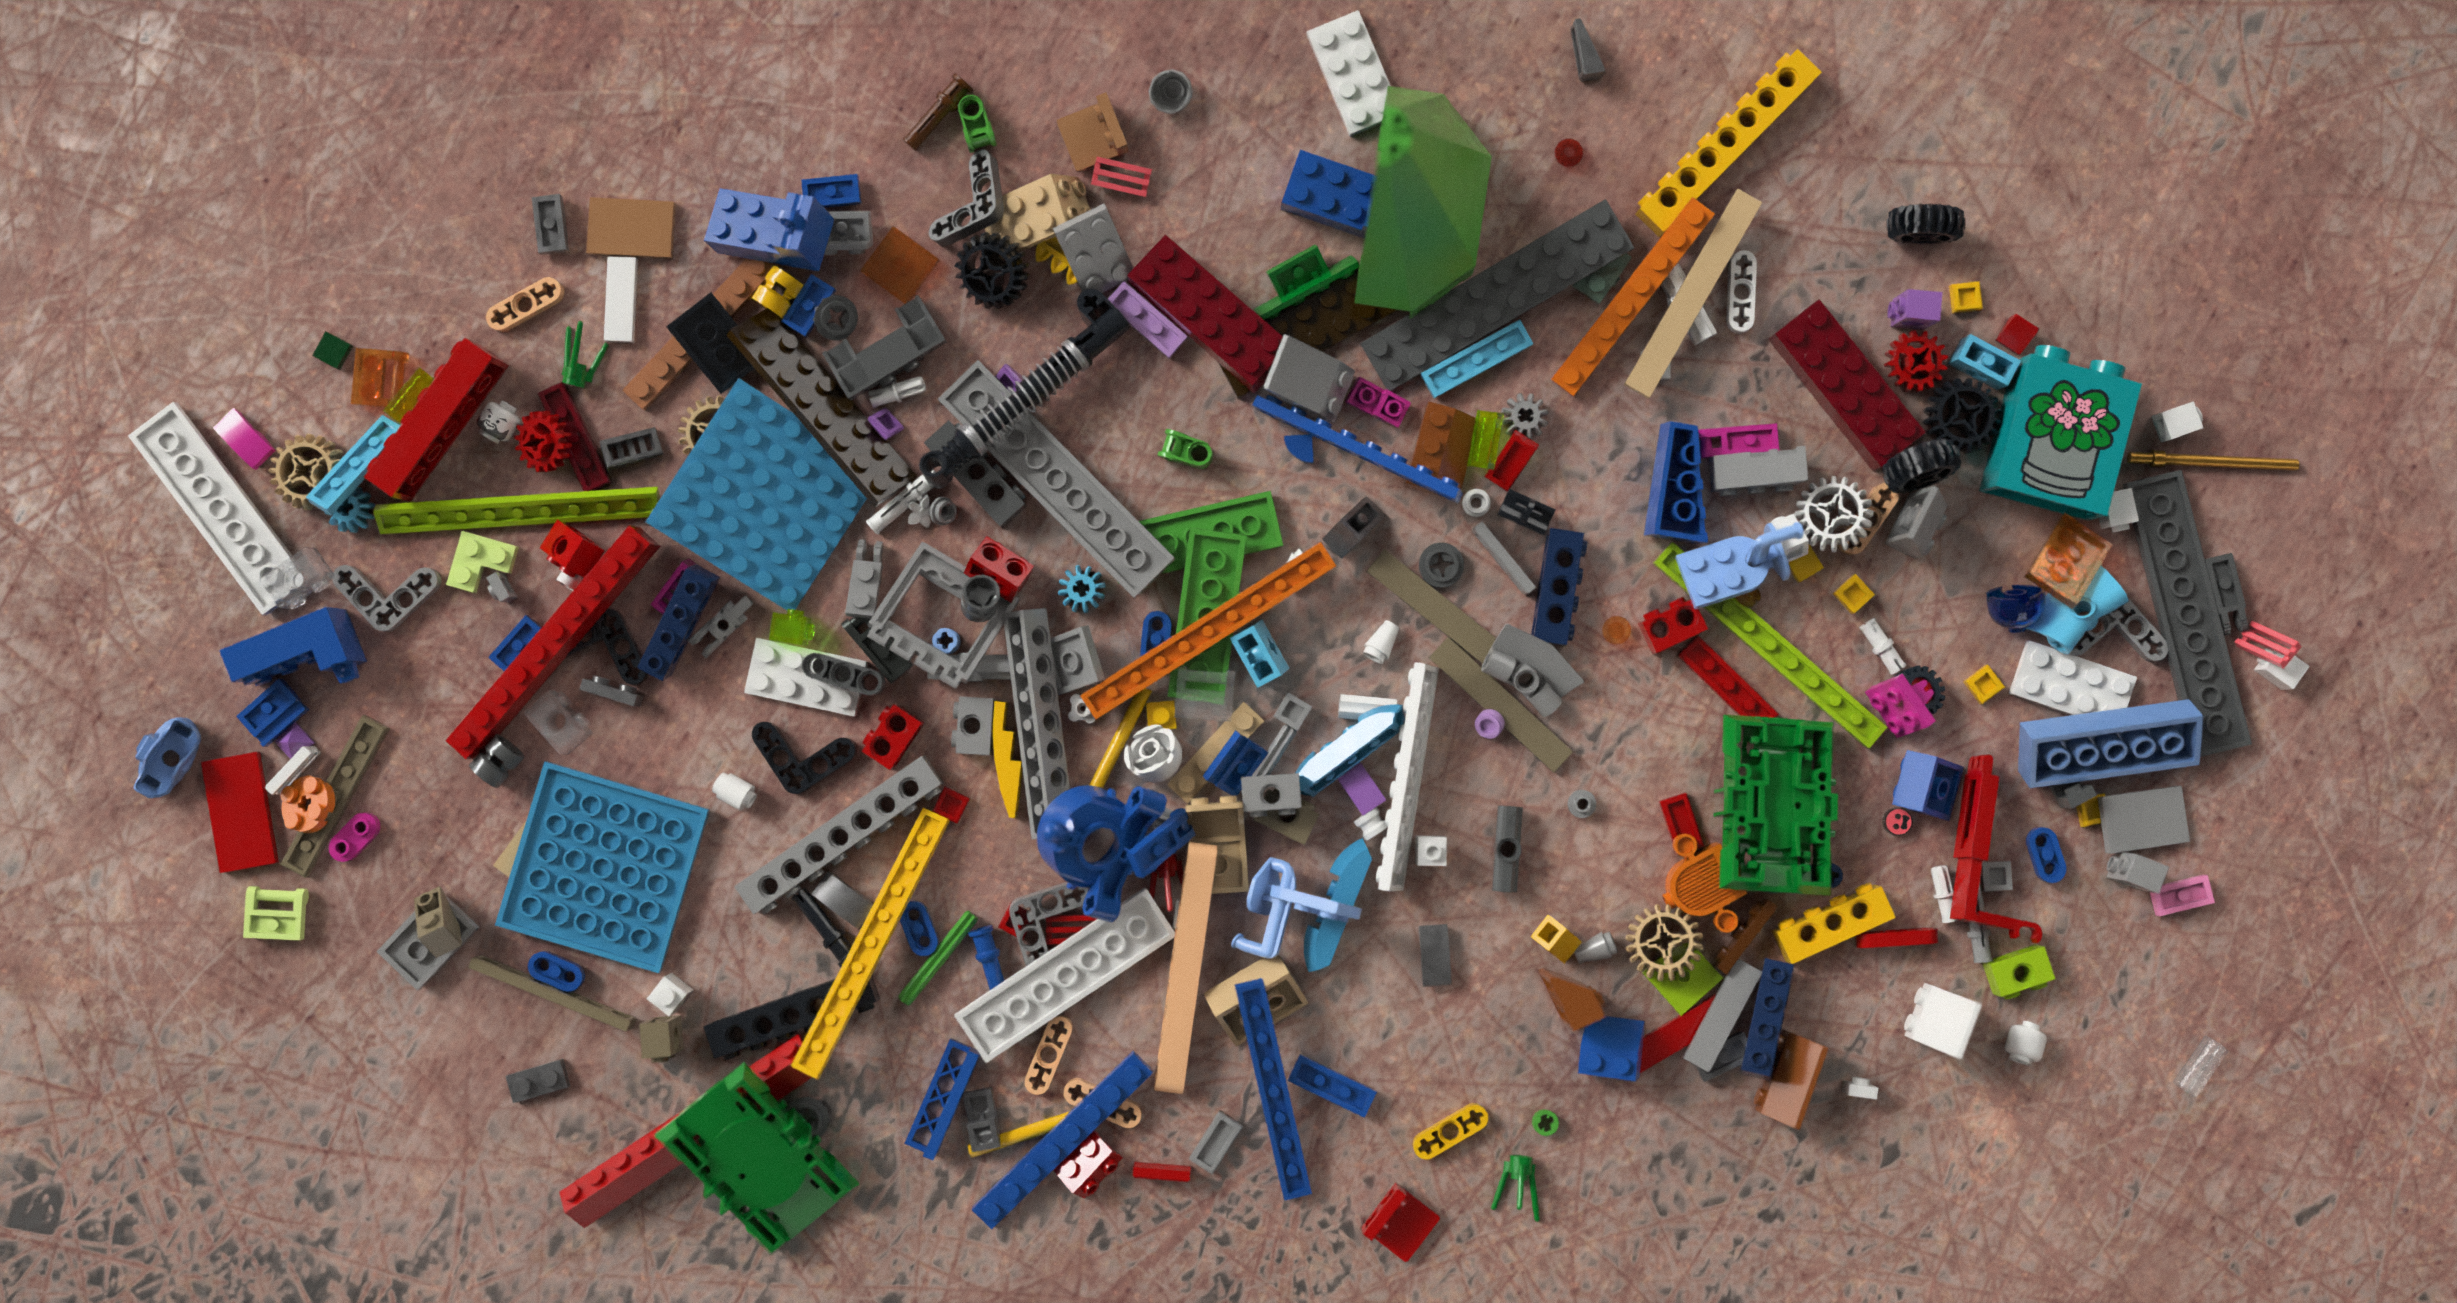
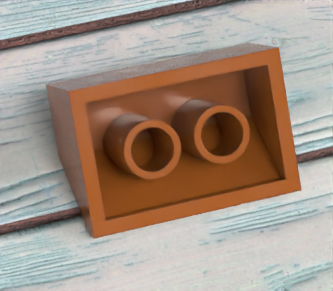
[1404,401,1480,497]
[1538,968,1606,1032]
[1754,1029,1828,1130]

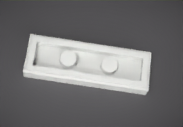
[604,257,638,343]

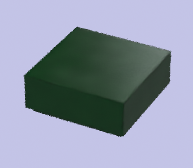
[312,331,353,370]

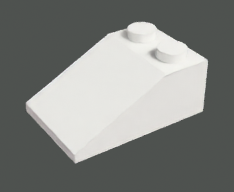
[1904,983,1982,1059]

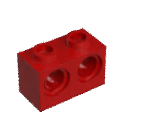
[964,536,1034,603]
[1638,596,1708,654]
[862,704,925,770]

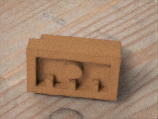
[1056,92,1129,172]

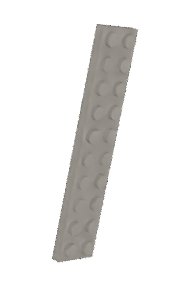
[938,360,1175,599]

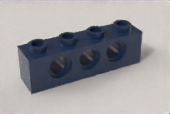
[1531,528,1587,646]
[637,564,720,681]
[1741,958,1794,1081]

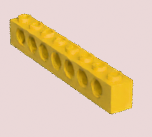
[1635,49,1822,237]

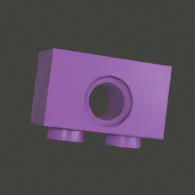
[1887,289,1942,330]

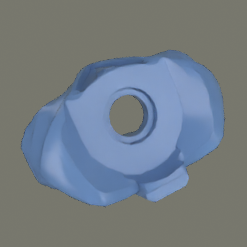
[134,717,201,798]

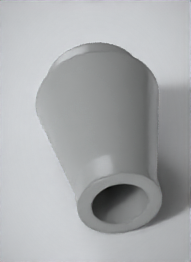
[1575,931,1618,964]

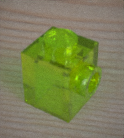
[769,609,814,646]

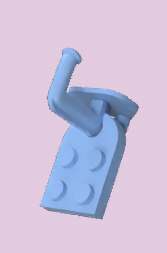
[1675,522,1804,610]
[1231,857,1362,959]

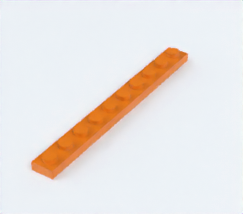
[1080,541,1336,720]

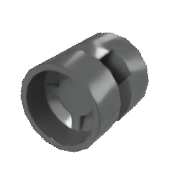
[961,575,1000,623]
[469,734,525,788]

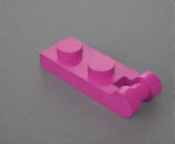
[1698,423,1779,459]

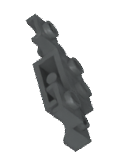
[822,295,947,401]

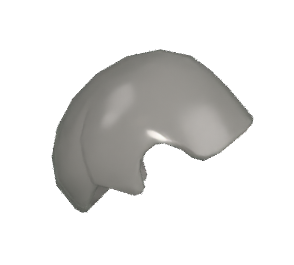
[1148,69,1193,114]

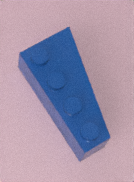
[1644,421,1708,544]

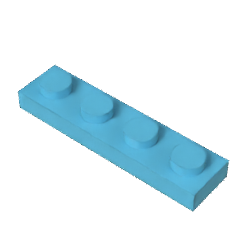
[1420,319,1533,399]
[306,415,401,515]

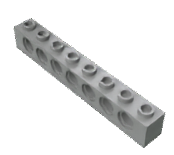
[1002,608,1070,839]
[734,756,944,915]

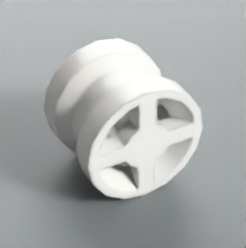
[1353,807,1388,841]

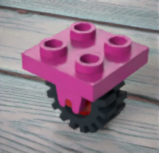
[1865,665,1945,738]

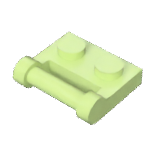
[243,886,309,940]

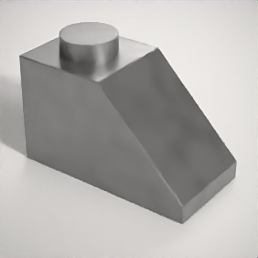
[1322,496,1386,559]

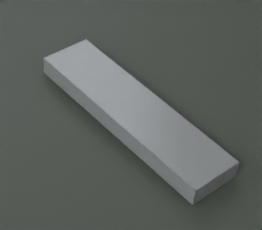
[1682,959,1762,1073]

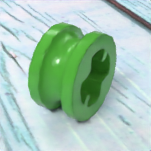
[1532,1109,1559,1136]

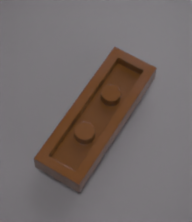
[1713,898,1778,975]

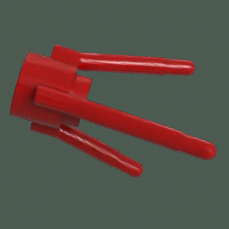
[1149,854,1183,912]

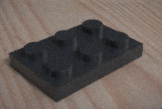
[666,292,754,394]

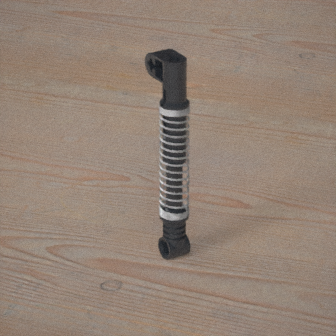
[919,289,1130,488]

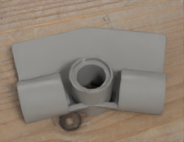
[1481,624,1584,717]

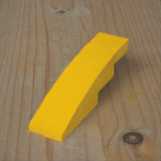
[993,701,1023,818]

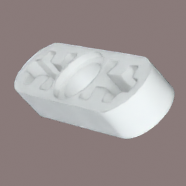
[1726,250,1757,334]

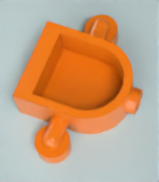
[1662,834,1747,933]

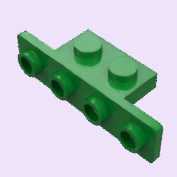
[1254,244,1360,320]

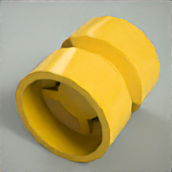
[752,265,804,319]

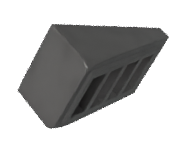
[1570,18,1606,82]
[599,427,663,472]

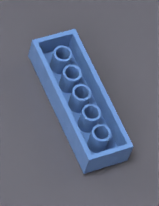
[2018,699,2203,788]

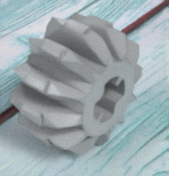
[1500,393,1548,440]

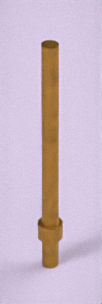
[2127,450,2299,471]

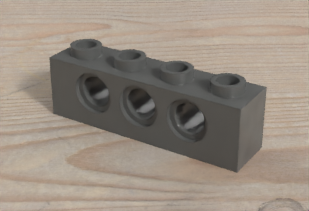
[924,420,1027,529]

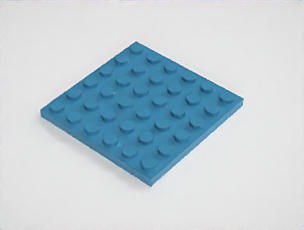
[646,378,867,614]
[495,761,710,973]

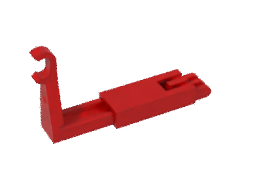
[1950,754,2042,943]

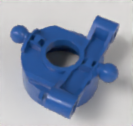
[1037,785,1167,923]

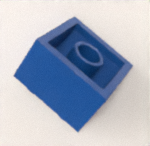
[1892,750,1964,821]
[1578,1016,1645,1081]

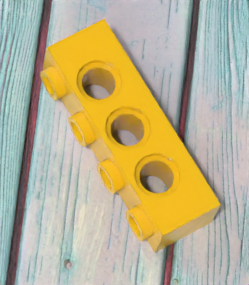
[1772,883,1896,964]

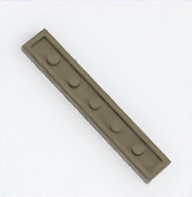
[1366,549,1496,664]
[1429,637,1573,773]
[280,715,390,878]
[468,955,637,1032]

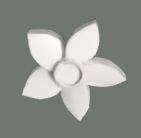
[908,495,931,528]

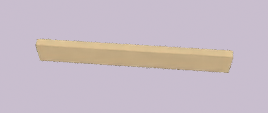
[1624,189,1762,399]

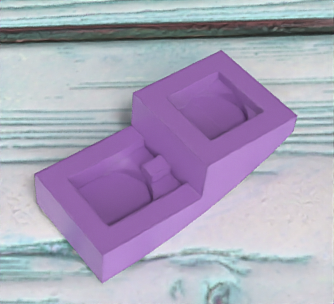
[1338,762,1386,816]

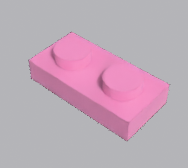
[2150,875,2215,916]

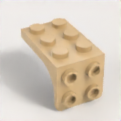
[985,174,1091,259]
[1185,795,1249,894]

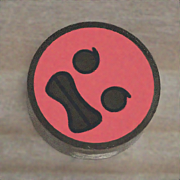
[1882,807,1913,836]

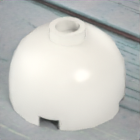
[1124,724,1182,783]

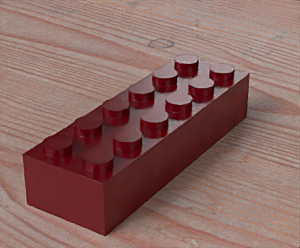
[1127,234,1283,394]
[1768,299,1926,471]

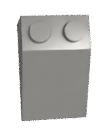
[1263,335,1355,423]
[1884,486,1947,559]

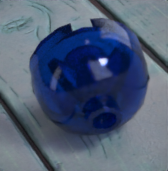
[1986,585,2046,633]

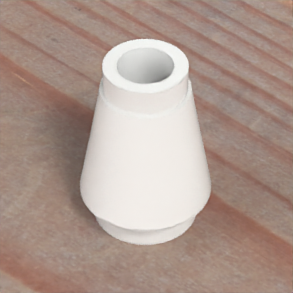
[1363,620,1400,664]

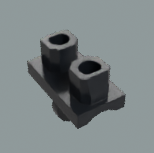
[1497,489,1556,536]

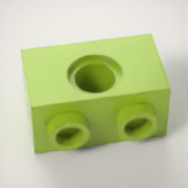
[1982,944,2055,999]

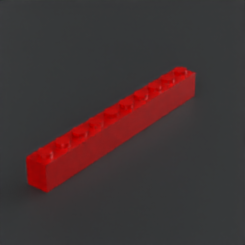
[445,525,661,759]
[559,1034,813,1228]

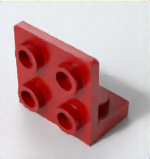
[1361,1182,1440,1262]

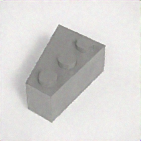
[1708,446,1808,496]

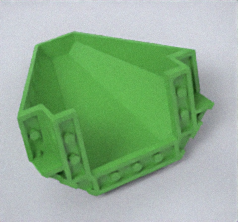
[1354,86,1492,319]

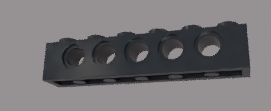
[703,976,880,1061]

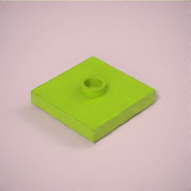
[1642,943,1723,1016]

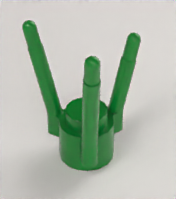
[561,321,609,388]
[1491,1155,1540,1222]

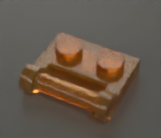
[351,348,409,410]

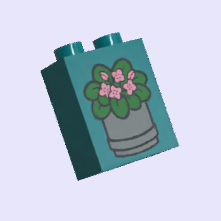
[1979,345,2142,521]

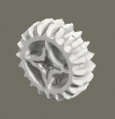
[1795,476,1874,552]

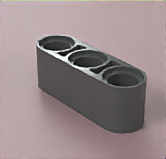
[802,653,886,696]

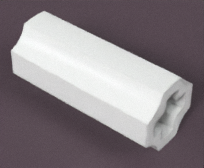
[1338,694,1397,720]

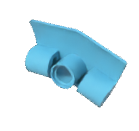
[2023,562,2129,654]

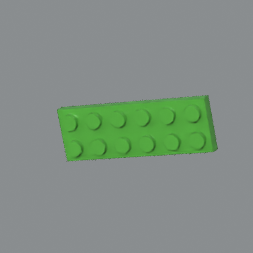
[1118,491,1283,584]
[1167,528,1247,704]

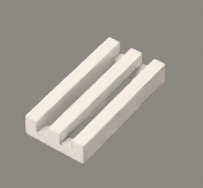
[265,746,321,795]

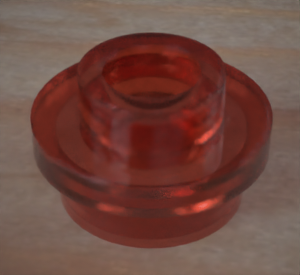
[1554,138,1583,167]

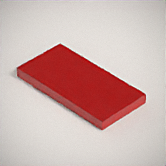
[201,752,279,873]

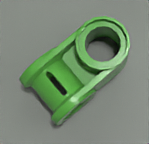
[958,95,997,153]
[1157,429,1213,469]

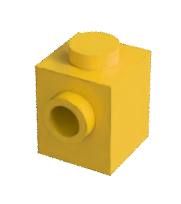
[1530,915,1582,964]

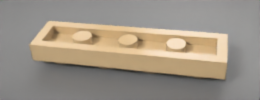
[1167,702,1264,804]

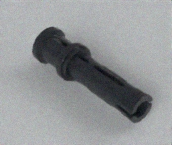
[791,887,852,968]

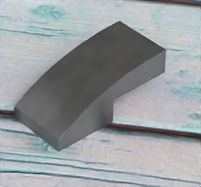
[812,871,873,930]
[1418,924,1452,987]
[963,1087,1001,1152]

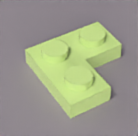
[446,531,519,593]

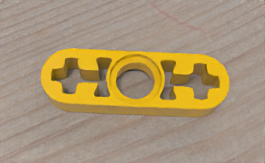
[1412,1103,1488,1160]

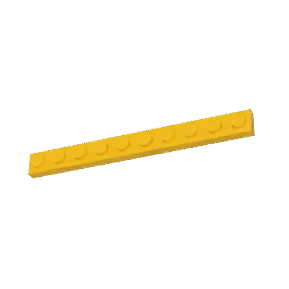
[791,808,950,1080]

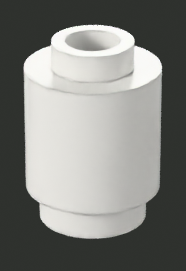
[712,772,757,811]

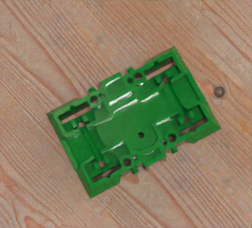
[1714,714,1838,896]
[654,1062,859,1255]

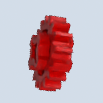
[1884,330,1948,392]
[514,411,572,472]

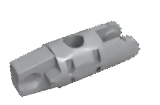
[688,595,753,658]

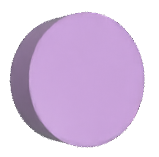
[1475,709,1505,739]

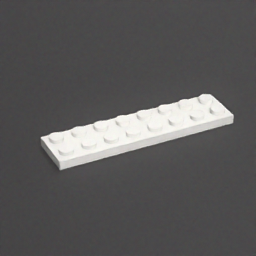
[128,402,312,616]
[1376,662,1439,891]
[954,887,1175,1063]

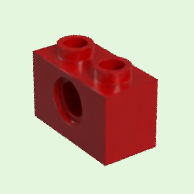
[539,519,605,578]

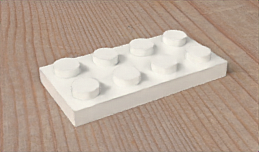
[1306,10,1390,137]
[744,638,868,717]
[2009,640,2137,715]

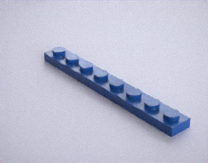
[1252,395,1463,504]
[1234,978,1312,1201]
[972,1050,1153,1229]

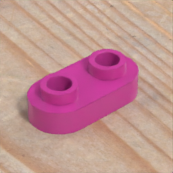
[329,813,381,862]

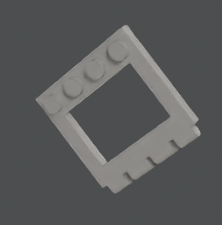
[867,541,1019,689]

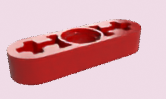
[1855,927,1939,948]

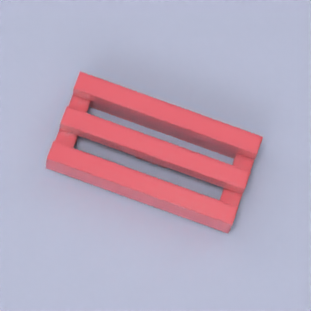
[1091,157,1152,197]
[2234,621,2301,669]

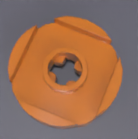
[281,776,335,833]

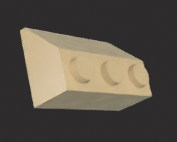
[1203,953,1309,1047]

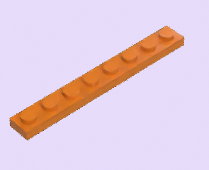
[1551,197,1715,397]

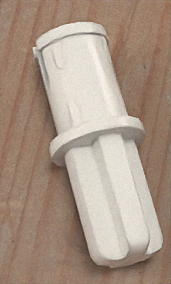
[868,376,926,408]
[1931,865,1958,923]

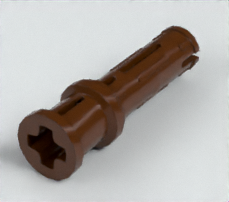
[902,73,974,151]

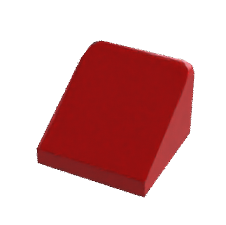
[1995,314,2039,356]

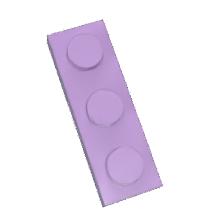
[1108,281,1188,359]

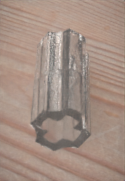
[2173,1036,2228,1097]

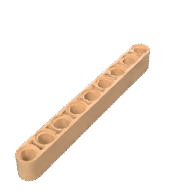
[1154,842,1217,1094]

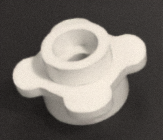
[1068,694,1095,724]

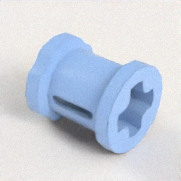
[932,628,961,654]

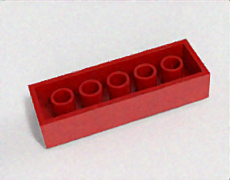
[364,337,509,502]

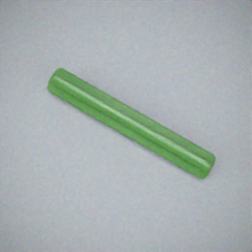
[898,911,978,1006]

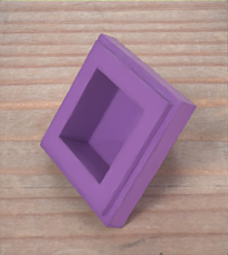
[995,364,1023,394]
[867,407,904,440]
[274,722,315,759]

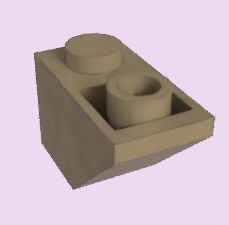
[414,886,462,958]

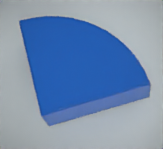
[1284,435,1313,463]

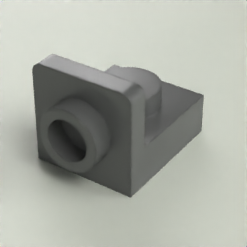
[2049,782,2097,809]

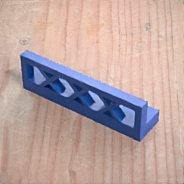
[904,1038,980,1161]

